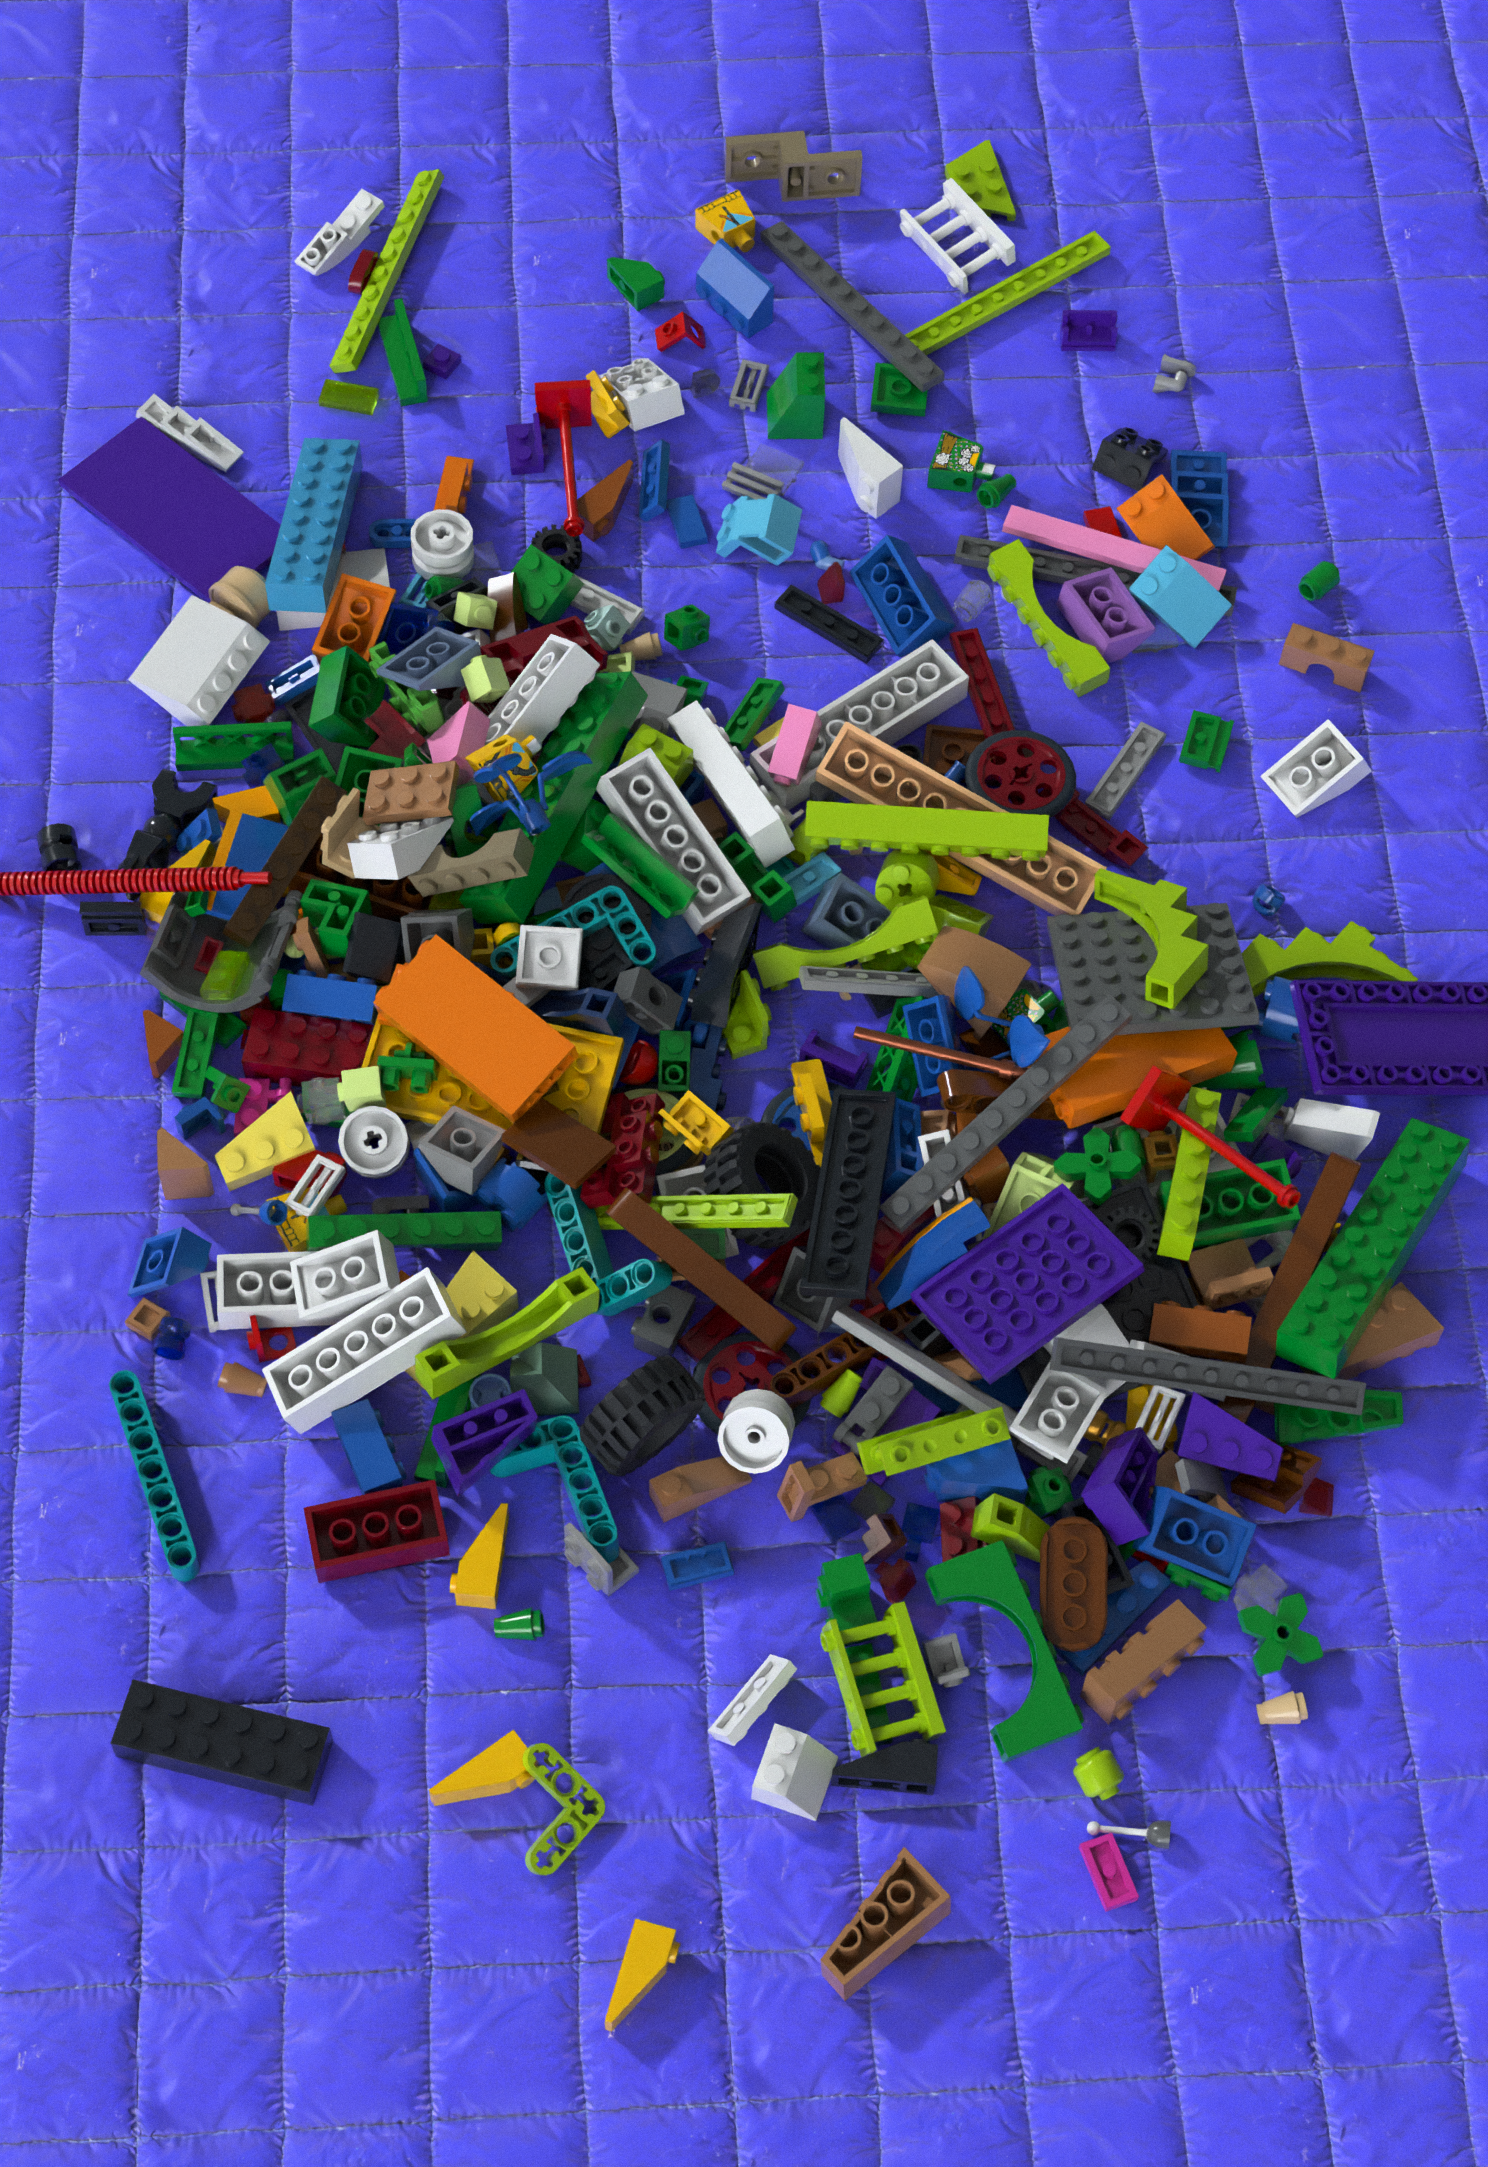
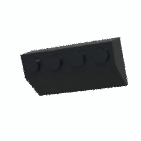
[687,903,762,1028]

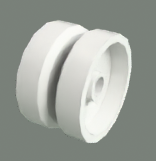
[411,509,474,580]
[338,1106,410,1179]
[717,1389,795,1474]

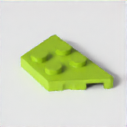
[945,140,1016,221]

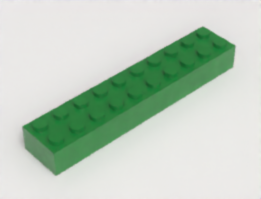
[459,671,648,923]
[1275,1118,1470,1380]

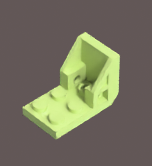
[982,1152,1086,1240]

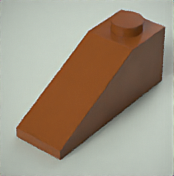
[577,459,633,542]

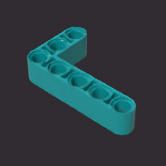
[490,886,657,978]
[544,1173,673,1316]
[489,1415,620,1563]

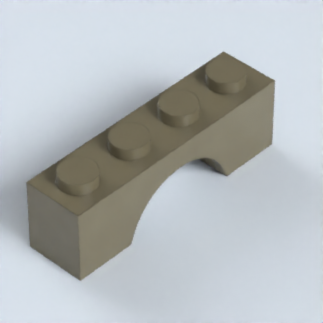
[408,828,535,897]

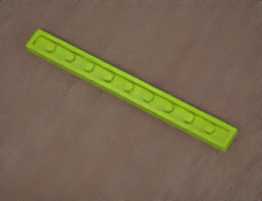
[329,169,445,373]
[905,231,1111,356]

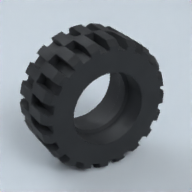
[703,1122,821,1249]
[580,1355,706,1476]

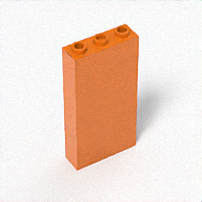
[373,934,579,1123]
[1027,1027,1237,1129]

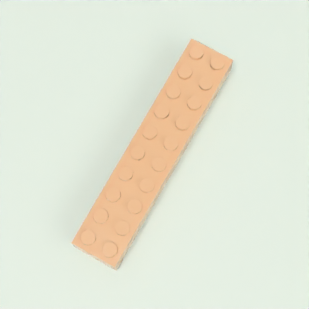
[815,721,1106,916]

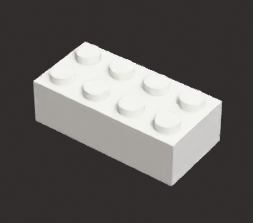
[217,1251,349,1330]

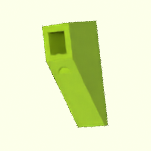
[971,1493,1050,1563]

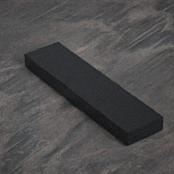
[774,584,884,663]

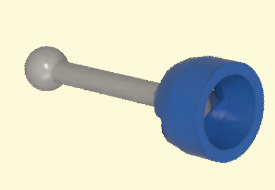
[230,1200,288,1226]

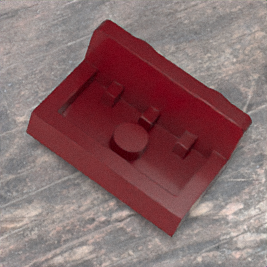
[939,1496,990,1562]

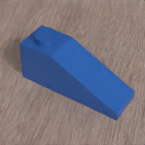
[882,1098,923,1195]

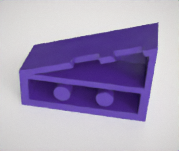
[431,1389,538,1497]
[1178,1391,1284,1482]
[1081,1427,1158,1546]

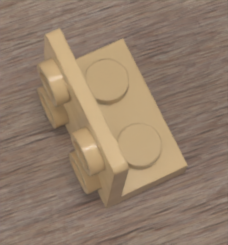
[320,787,380,879]

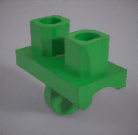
[377,1042,439,1094]

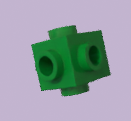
[664,604,710,651]
[1024,1466,1074,1519]

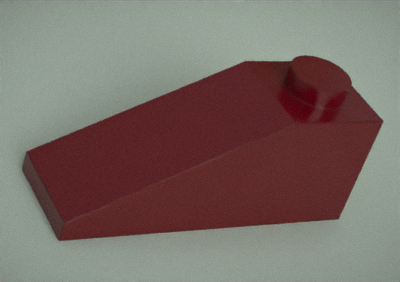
[871,1204,936,1274]

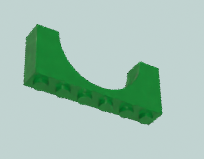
[925,1540,1084,1763]

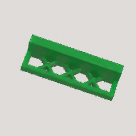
[377,298,428,407]
[173,721,294,771]
[580,813,700,919]
[866,996,926,1103]
[414,1373,483,1488]

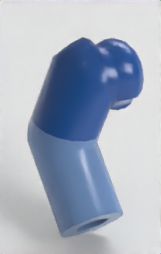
[810,540,845,574]

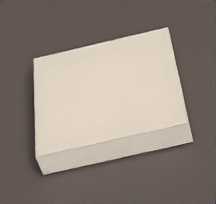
[515,925,583,991]

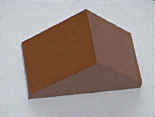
[143,1010,184,1079]

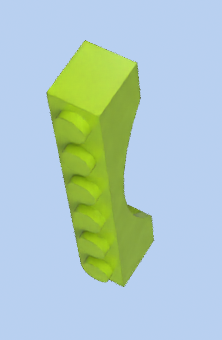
[987,539,1110,697]
[752,895,938,991]
[1157,1087,1222,1261]
[415,1267,599,1400]

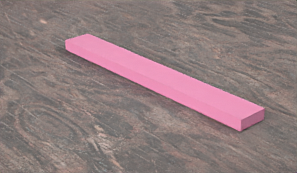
[1002,505,1227,592]

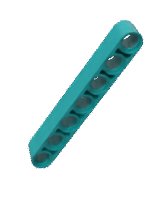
[109,1370,200,1582]

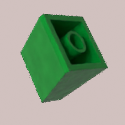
[767,352,825,439]

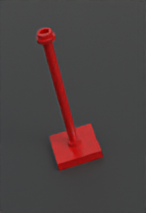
[534,380,592,537]
[1120,1065,1301,1209]

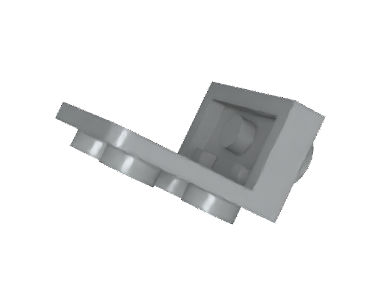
[563,1522,639,1597]

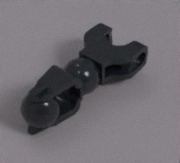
[117,769,218,901]

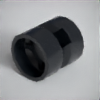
[37,823,82,871]

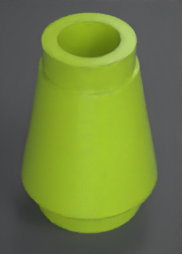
[819,1368,863,1418]

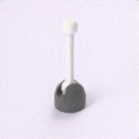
[1087,1820,1171,1849]

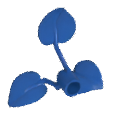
[470,751,593,837]
[954,966,1051,1073]

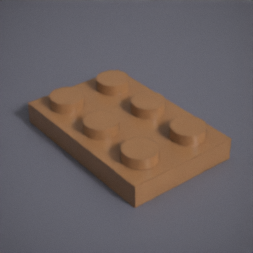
[362,760,460,825]

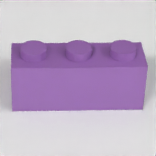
[1056,567,1156,664]

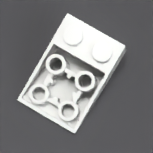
[599,358,685,431]
[347,817,454,880]

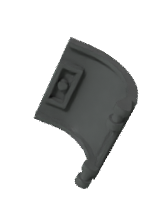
[140,890,303,1013]

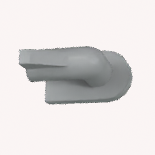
[1152,354,1197,393]

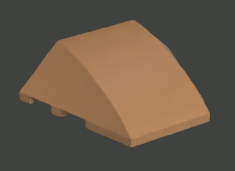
[917,926,1031,1041]

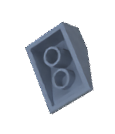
[376,626,481,691]
[801,873,899,971]

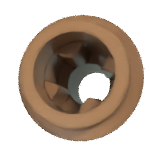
[217,1361,268,1398]

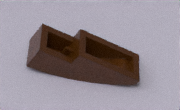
[487,572,528,643]

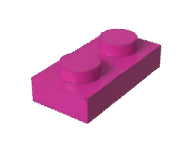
[1079,1832,1139,1912]

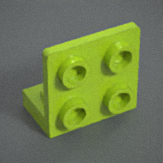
[723,969,772,1060]

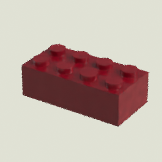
[241,1008,374,1093]
[304,1480,450,1583]

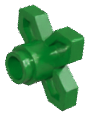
[1053,1127,1142,1205]
[1237,1593,1323,1677]

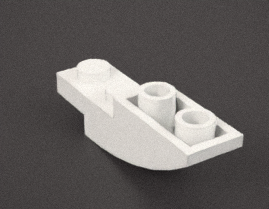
[295,189,385,276]

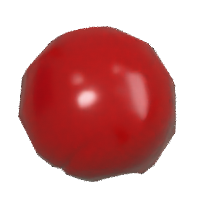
[619,1040,659,1085]

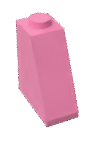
[427,701,490,786]
[768,704,822,787]

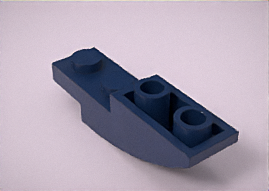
[689,1025,728,1114]

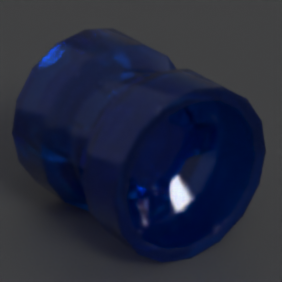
[153,1317,192,1360]

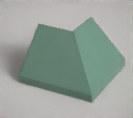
[509,1342,579,1416]

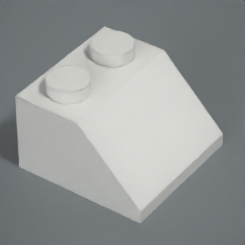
[751,1723,838,1821]

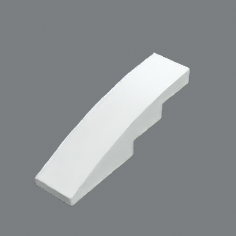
[136,394,244,472]

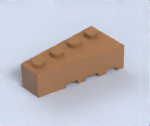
[1300,1282,1444,1380]
[1080,1599,1207,1725]
[820,1847,951,2001]

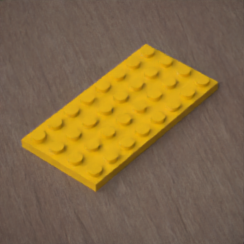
[361,1013,625,1134]

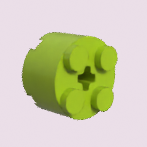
[875,849,940,912]

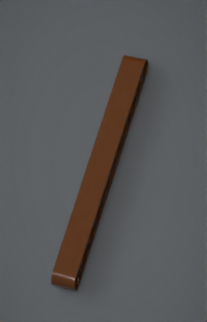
[1216,1151,1362,1472]

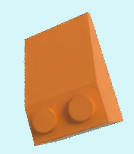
[1116,474,1215,560]
[312,573,397,664]

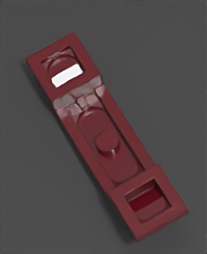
[1039,788,1148,869]

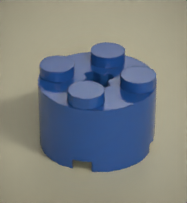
[1254,976,1300,1044]
[475,1158,548,1232]

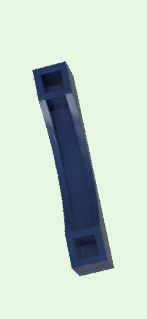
[470,961,627,1037]

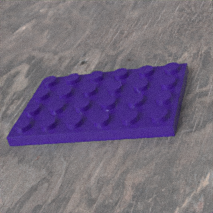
[910,1183,1145,1385]

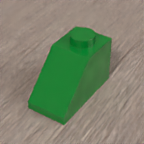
[607,257,665,311]

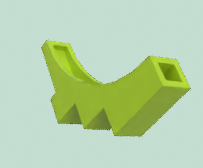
[1094,868,1209,1009]
[1242,921,1418,998]

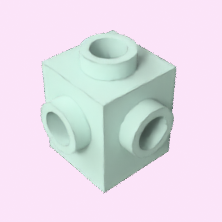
[584,605,631,651]

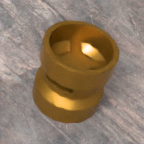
[1083,1409,1128,1449]

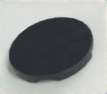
[561,873,652,962]

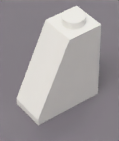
[1282,1098,1380,1160]

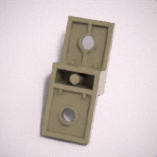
[724,131,863,202]

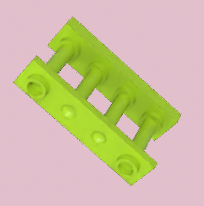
[857,1406,1011,1476]
[820,1601,946,1757]

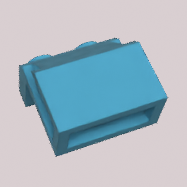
[716,494,802,566]

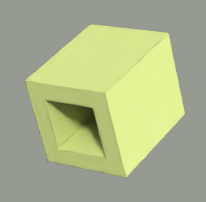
[453,592,498,630]
[461,655,510,703]
[337,1066,386,1112]

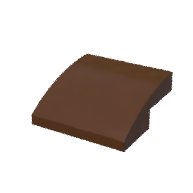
[1230,1438,1322,1514]

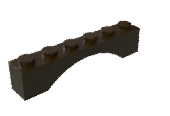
[223,776,347,949]

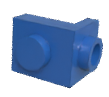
[174,1097,226,1140]

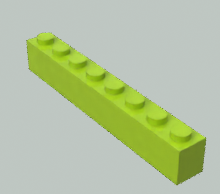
[804,801,1049,861]

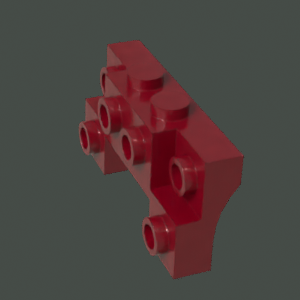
[480,615,608,687]
[364,700,427,760]
[580,1092,665,1209]

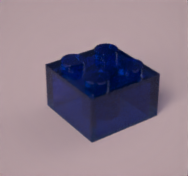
[376,602,455,655]

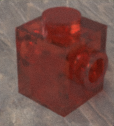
[231,683,276,736]

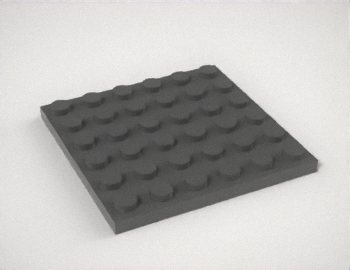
[1047,903,1259,1035]

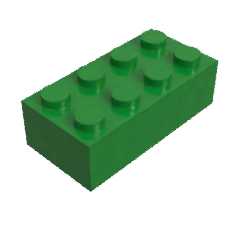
[1156,1158,1301,1249]

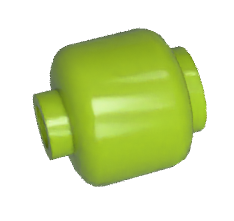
[1073,1746,1124,1801]

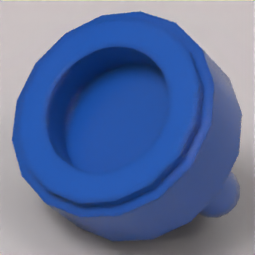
[1252,883,1286,916]
[682,1018,711,1049]

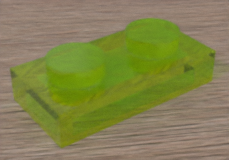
[200,950,250,1001]

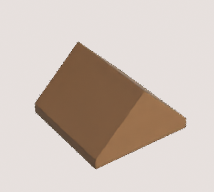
[157,1127,215,1200]

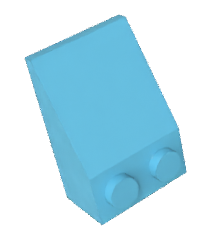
[1129,545,1232,649]

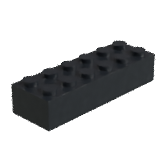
[110,1679,333,1806]

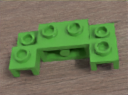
[368,642,446,737]

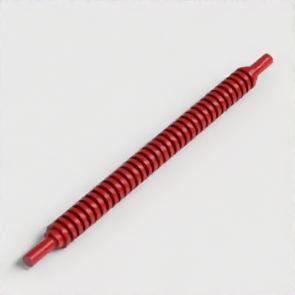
[0,866,273,896]

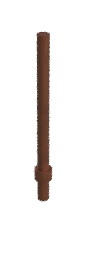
[853,1026,1029,1080]

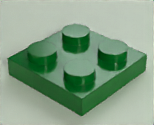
[870,363,928,417]

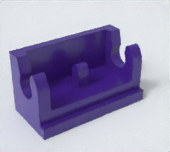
[1060,310,1118,351]
[799,1029,869,1089]

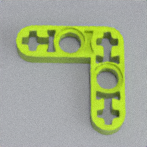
[522,1743,605,1875]

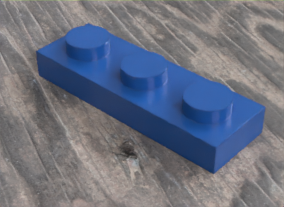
[639,439,670,522]

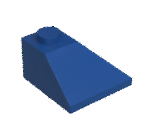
[127,1227,212,1298]

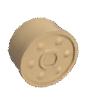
[209,566,271,629]

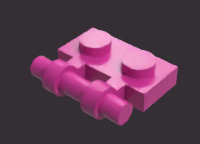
[234,1078,294,1137]

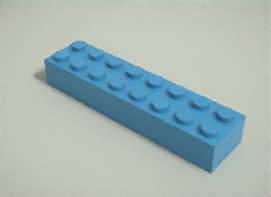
[265,438,363,613]

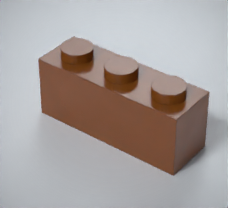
[1149,1301,1252,1363]

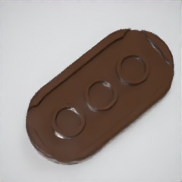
[1040,1517,1108,1653]

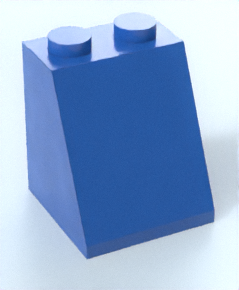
[924,1439,1028,1504]

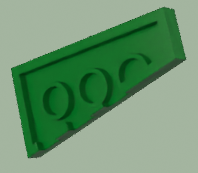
[1274,1389,1404,1446]

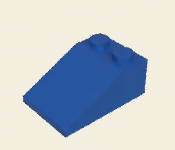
[1132,1486,1257,1587]

